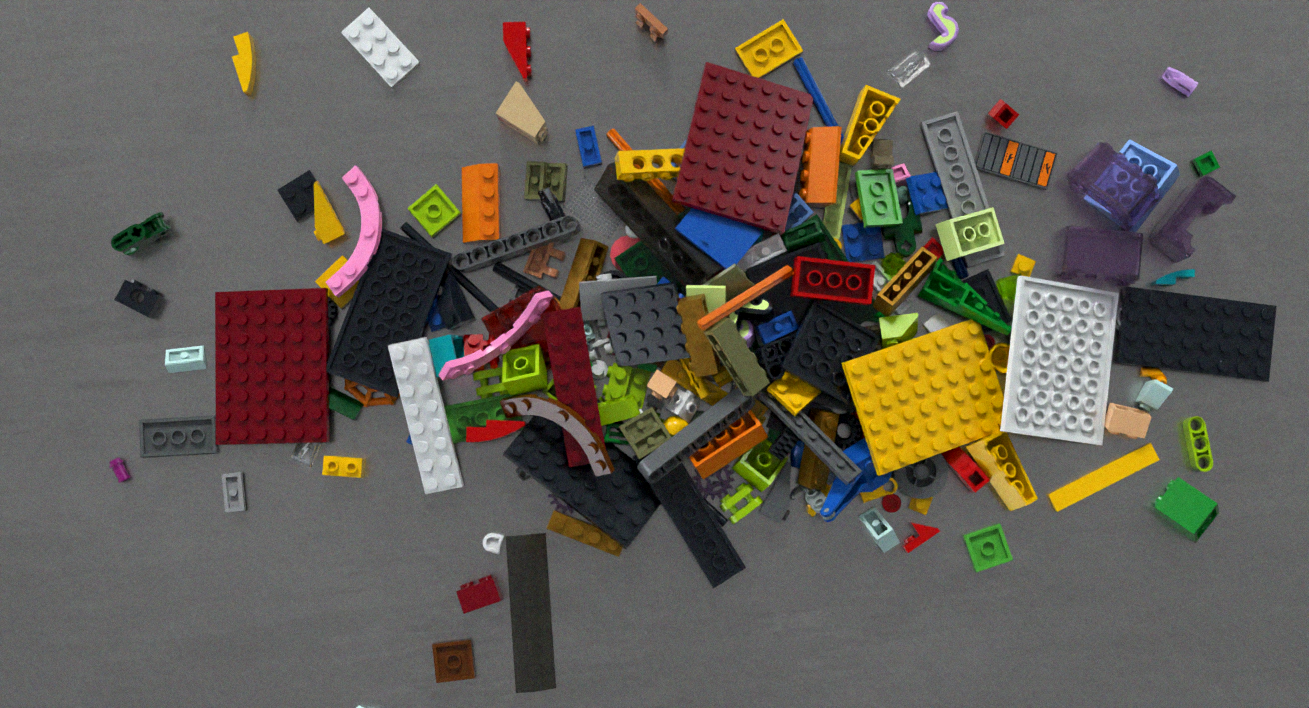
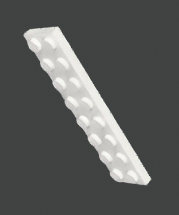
[388,337,464,494]

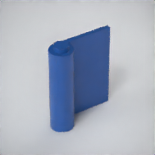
[675,208,762,269]

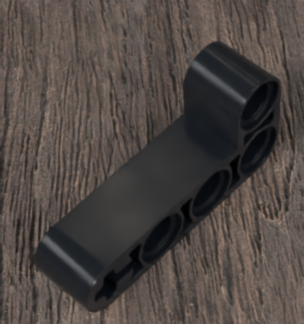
[755,334,796,382]

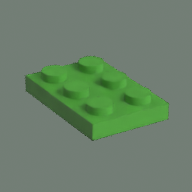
[855,169,903,228]

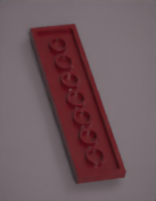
[542,307,606,467]

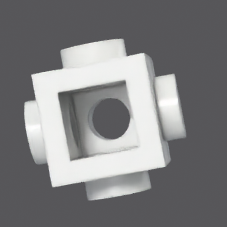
[666,389,701,423]

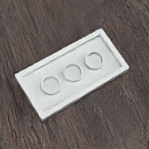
[341,8,420,89]

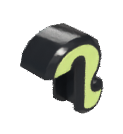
[726,298,775,332]

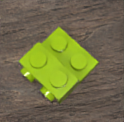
[602,362,651,409]

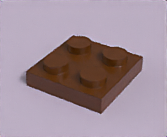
[432,639,476,683]

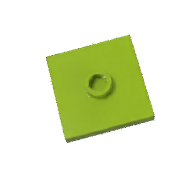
[407,184,461,238]

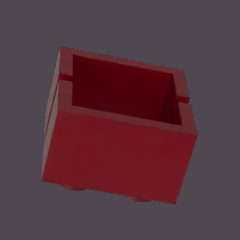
[456,575,504,614]

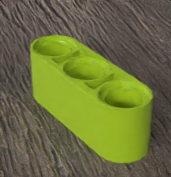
[598,395,640,426]
[1183,416,1213,472]

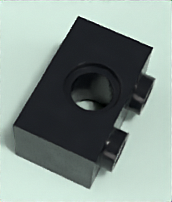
[114,279,164,319]

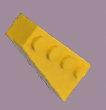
[966,431,1038,511]

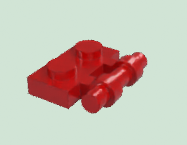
[464,333,499,370]

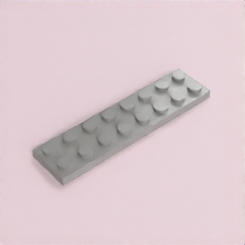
[921,111,1005,267]

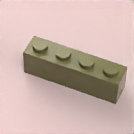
[704,318,770,396]

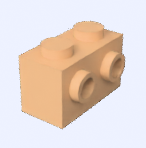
[647,370,678,401]
[1104,403,1152,439]

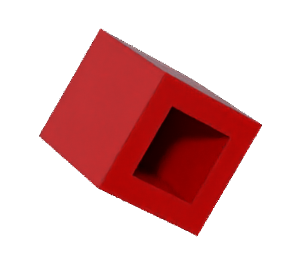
[988,99,1020,129]

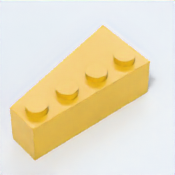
[839,85,901,166]

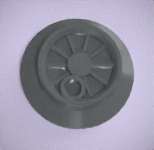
[894,453,948,499]

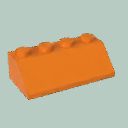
[799,126,842,208]
[462,163,501,243]
[688,410,768,480]

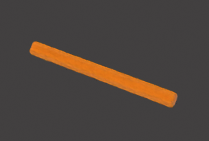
[606,128,685,216]
[697,265,793,330]

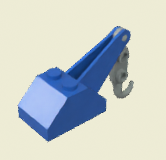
[790,438,893,522]

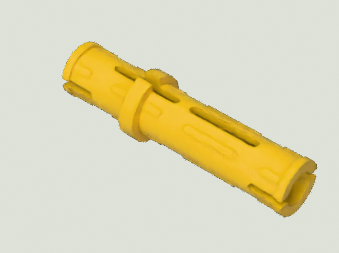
[679,358,712,400]

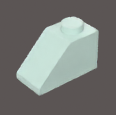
[1135,379,1173,412]
[858,506,900,553]

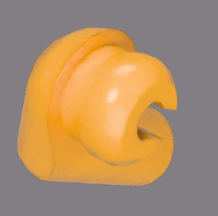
[1140,367,1167,384]

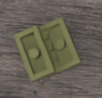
[524,161,568,202]
[703,263,755,302]
[619,407,671,459]

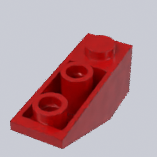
[503,21,532,82]
[941,447,990,493]

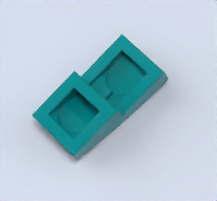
[1151,269,1195,286]

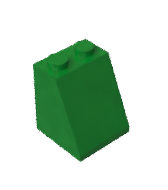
[1154,477,1219,543]

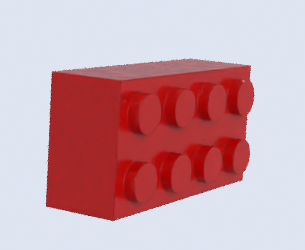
[790,256,875,305]

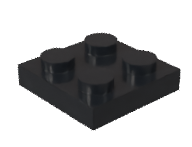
[277,170,330,223]

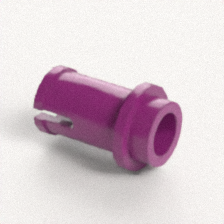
[109,457,131,483]

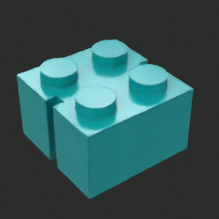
[429,334,464,378]

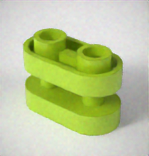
[473,367,509,399]
[719,482,764,524]

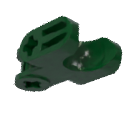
[881,198,922,258]
[111,212,172,256]

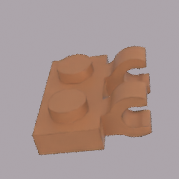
[635,3,668,41]
[523,236,566,279]

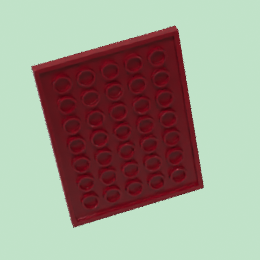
[672,62,813,235]
[215,288,329,445]

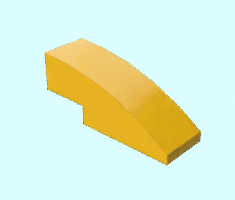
[232,32,256,96]

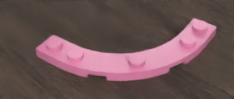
[326,165,382,298]
[439,290,553,381]

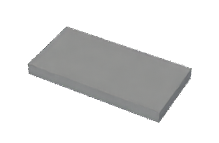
[579,276,657,321]

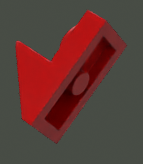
[902,522,940,553]

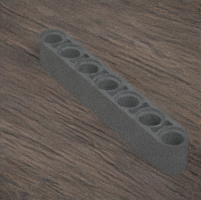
[452,215,581,273]
[637,387,755,483]

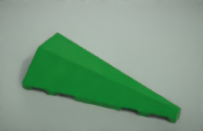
[918,258,1012,336]

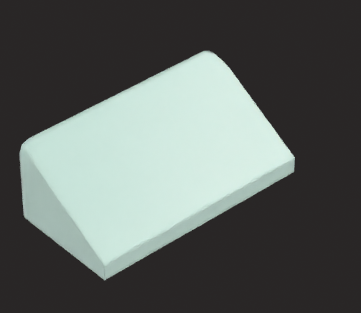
[165,345,206,373]

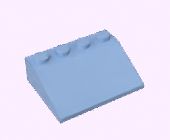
[1084,139,1180,234]

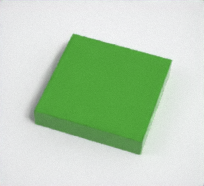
[963,523,1013,572]

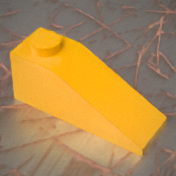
[314,181,345,244]

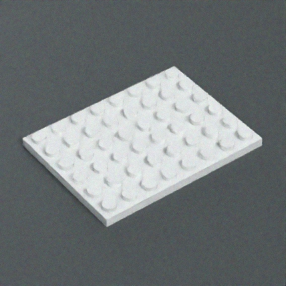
[1000,276,1119,445]

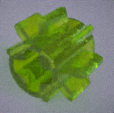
[882,252,906,276]

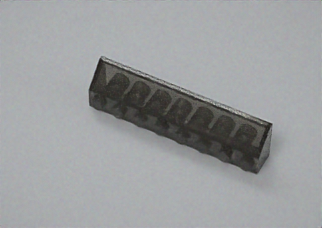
[594,162,724,289]
[506,533,556,693]

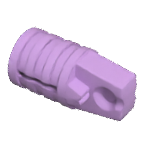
[1161,67,1198,97]

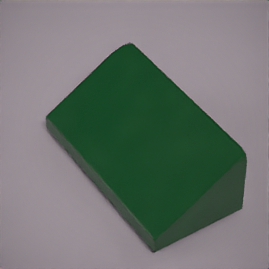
[782,218,825,253]
[329,387,363,421]

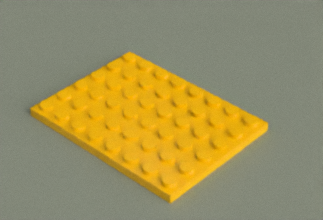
[841,319,1004,475]

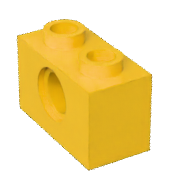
[322,456,366,478]

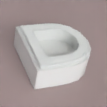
[483,533,504,555]

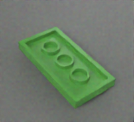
[444,394,524,444]

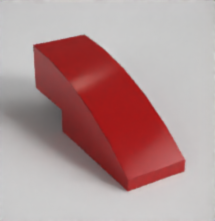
[466,420,527,442]

